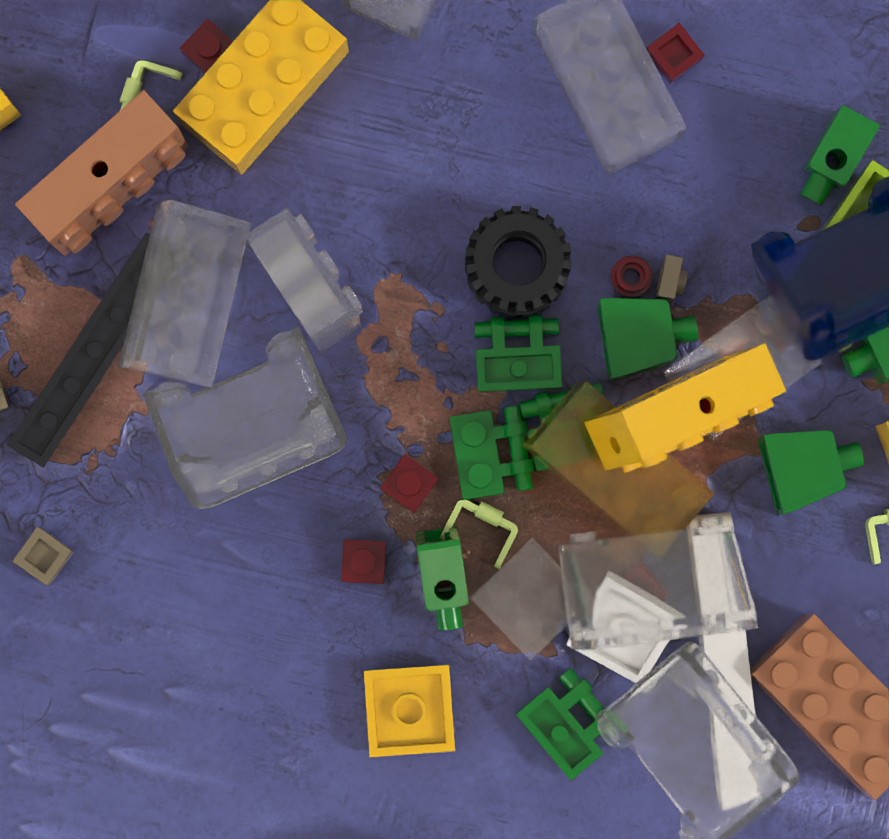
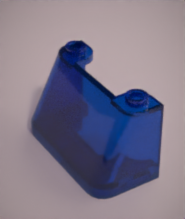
[751,177,889,361]

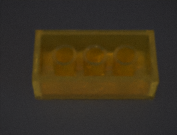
[523,381,715,559]

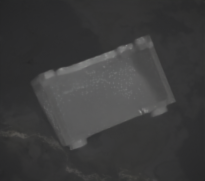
[143,327,347,509]
[558,516,758,650]
[596,641,800,839]

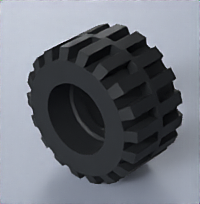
[465,206,572,318]

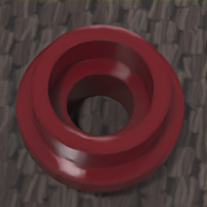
[610,256,653,298]

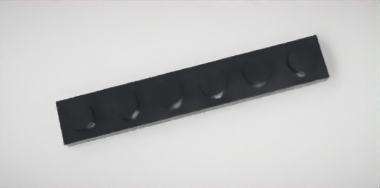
[7,232,182,468]

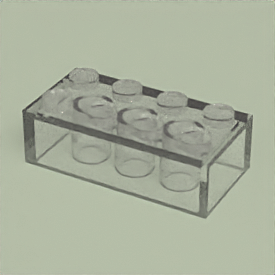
[533,0,687,176]
[118,199,251,388]

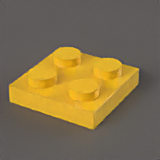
[364,664,455,757]

